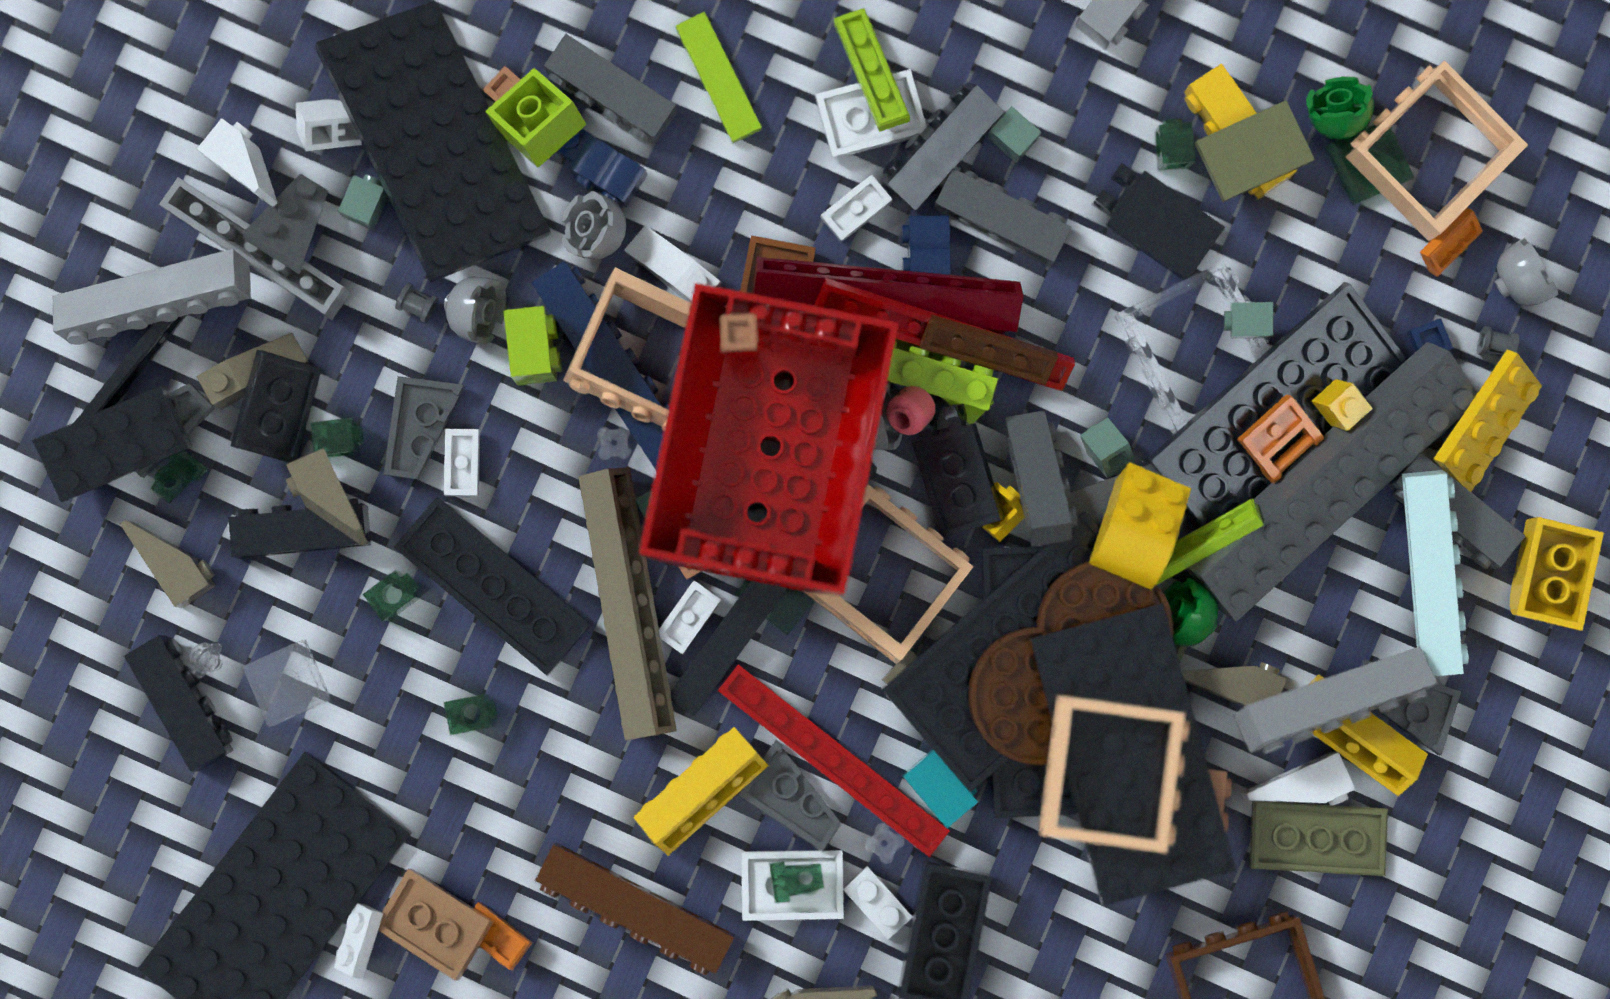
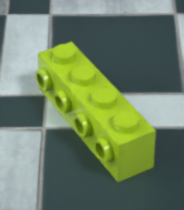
[887,341,999,411]

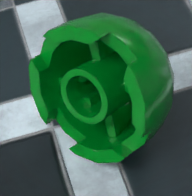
[1306,76,1374,139]
[1164,578,1218,647]

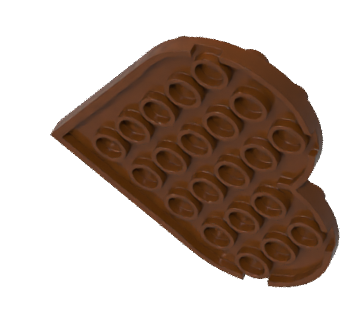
[969,561,1173,764]

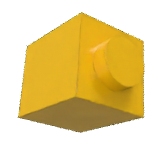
[1312,379,1372,431]

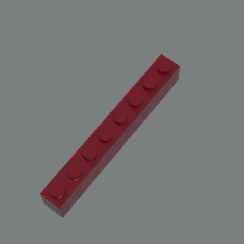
[752,257,1024,333]

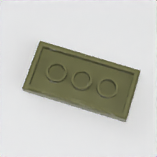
[1249,801,1388,876]

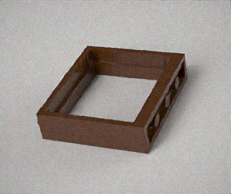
[1165,911,1325,999]

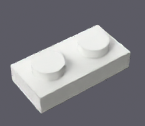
[820,174,893,243]
[444,429,480,497]
[659,581,721,654]
[843,866,912,940]
[334,903,383,979]

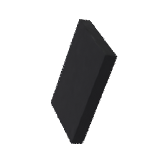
[230,350,322,463]

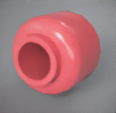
[886,386,935,436]

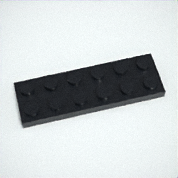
[394,496,591,676]

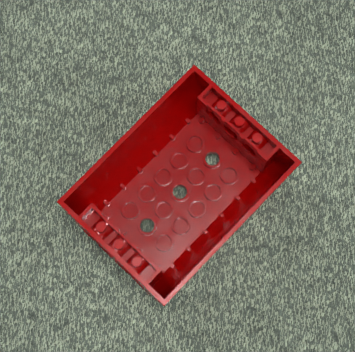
[639,283,899,596]

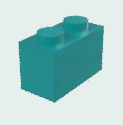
[902,750,978,828]

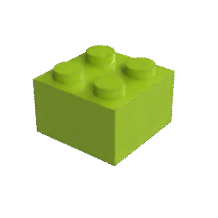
[485,68,587,168]
[504,306,562,386]

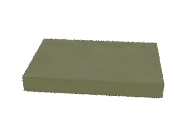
[1195,100,1315,203]

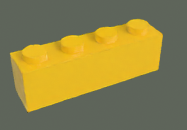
[1184,63,1297,199]
[1309,674,1428,796]
[633,727,769,856]

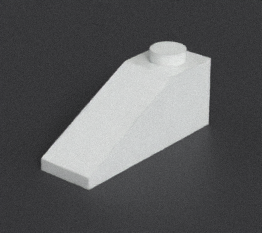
[296,99,362,151]
[197,118,278,208]
[624,225,721,303]
[1241,752,1356,806]

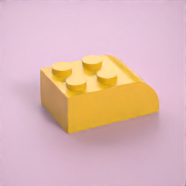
[1089,462,1191,589]
[1510,517,1604,631]

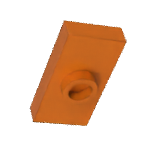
[1420,208,1483,277]
[474,902,533,970]

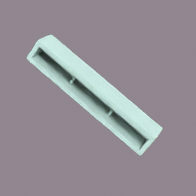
[1402,470,1468,676]

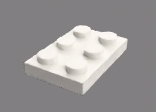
[815,69,927,160]
[741,850,844,920]

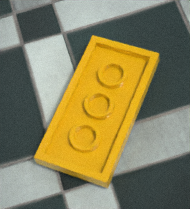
[1434,349,1542,492]

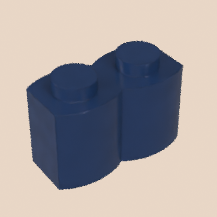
[569,135,648,207]
[901,216,950,275]

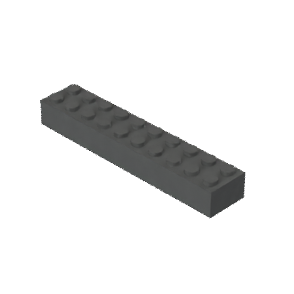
[1186,342,1477,622]

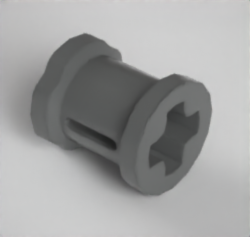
[395,283,439,324]
[1477,326,1519,357]

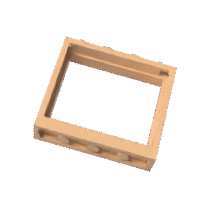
[1346,60,1528,241]
[563,267,691,431]
[803,485,973,664]
[1038,696,1189,853]

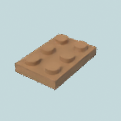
[378,869,494,981]

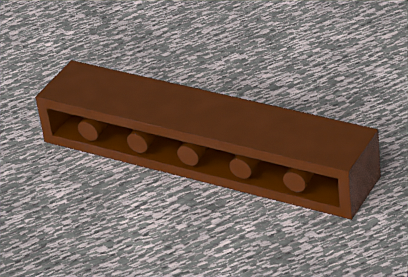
[535,842,735,976]

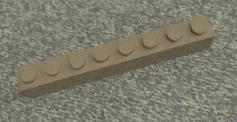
[578,467,677,741]

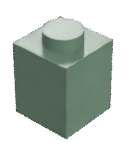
[987,106,1041,163]
[338,174,388,230]
[1224,302,1273,339]
[1080,418,1135,479]

